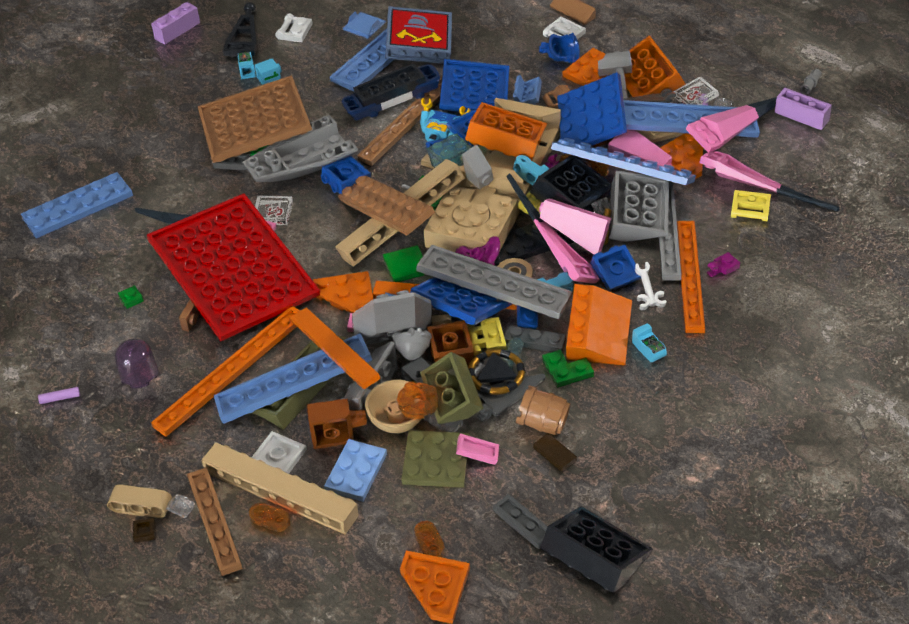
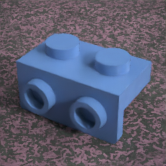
[513,75,542,105]

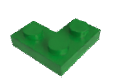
[542,350,594,388]

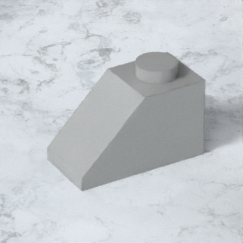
[462,145,494,190]

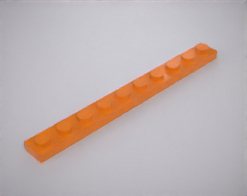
[151,306,300,437]

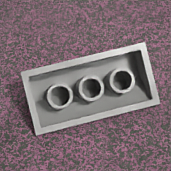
[341,341,398,417]

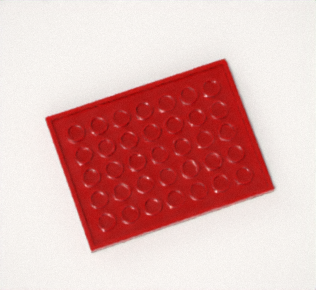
[147,193,320,341]

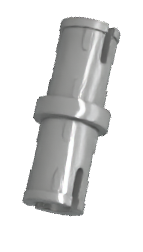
[800,69,822,95]

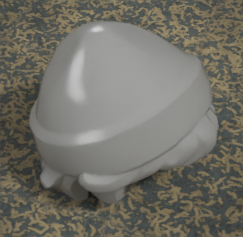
[392,328,432,360]

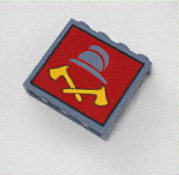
[385,6,452,64]

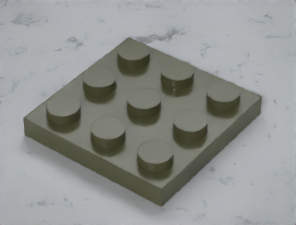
[401,430,470,488]

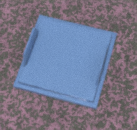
[343,11,386,39]

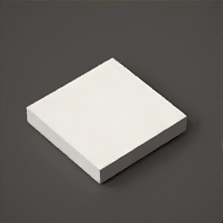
[251,431,307,474]

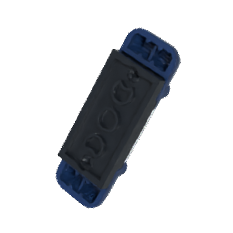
[341,63,440,120]

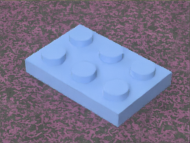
[324,439,387,502]

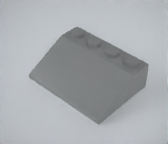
[609,171,669,242]

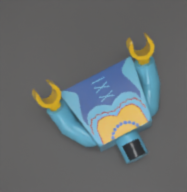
[420,98,471,142]

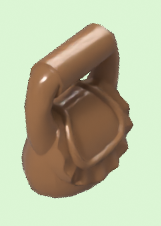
[543,85,570,108]

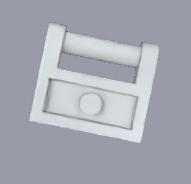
[275,13,313,43]
[543,17,586,40]

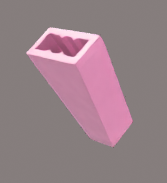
[608,130,673,166]
[539,199,611,255]

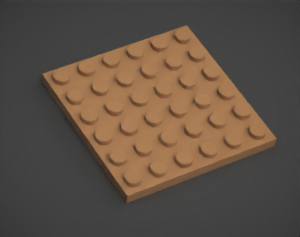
[197,75,312,163]

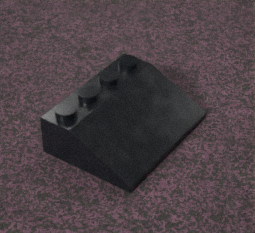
[530,155,611,209]
[540,506,653,593]

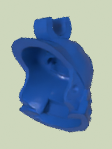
[539,32,580,63]

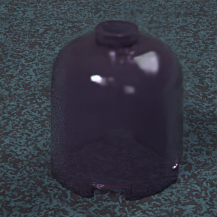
[115,338,158,388]

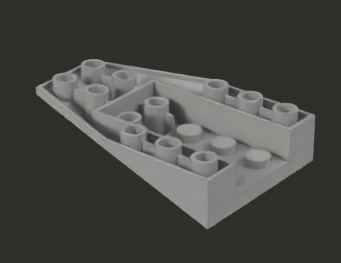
[352,290,432,345]

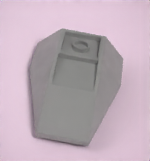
[243,115,358,182]

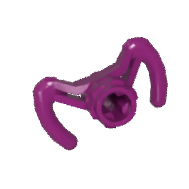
[455,236,500,265]

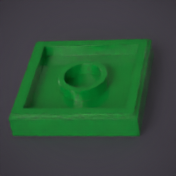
[383,245,425,282]

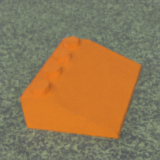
[624,35,686,97]
[465,102,547,161]
[566,284,632,365]

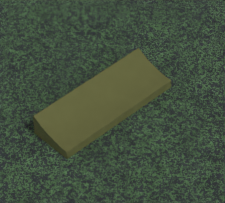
[252,335,347,430]

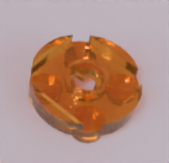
[397,381,438,419]

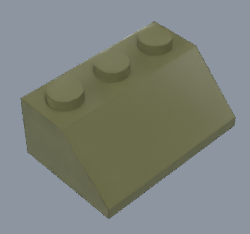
[420,352,484,424]

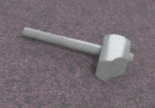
[598,51,632,99]

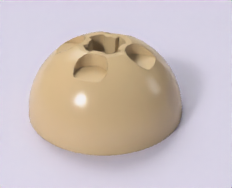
[365,380,426,434]

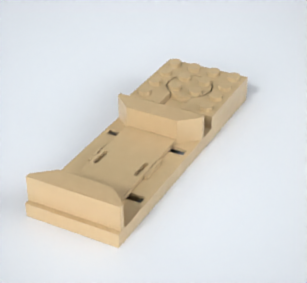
[424,98,561,254]

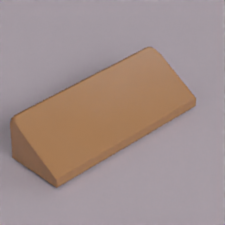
[550,0,596,25]

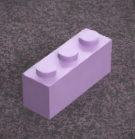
[151,2,200,45]
[775,88,832,130]

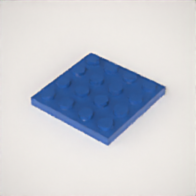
[439,59,509,112]
[557,72,627,156]
[410,277,512,325]

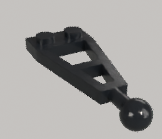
[223,2,257,57]

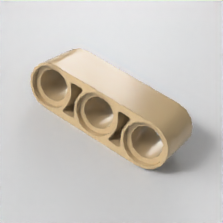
[107,485,172,518]

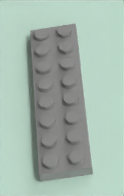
[416,245,573,319]

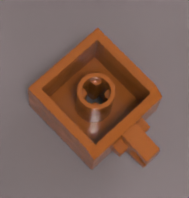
[427,321,474,366]
[307,398,367,449]

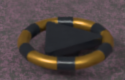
[468,349,525,395]

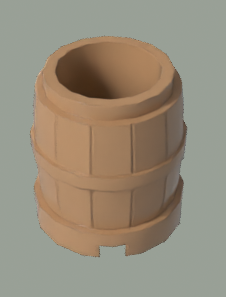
[516,385,571,435]

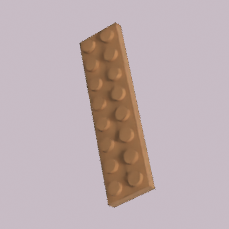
[338,175,436,236]

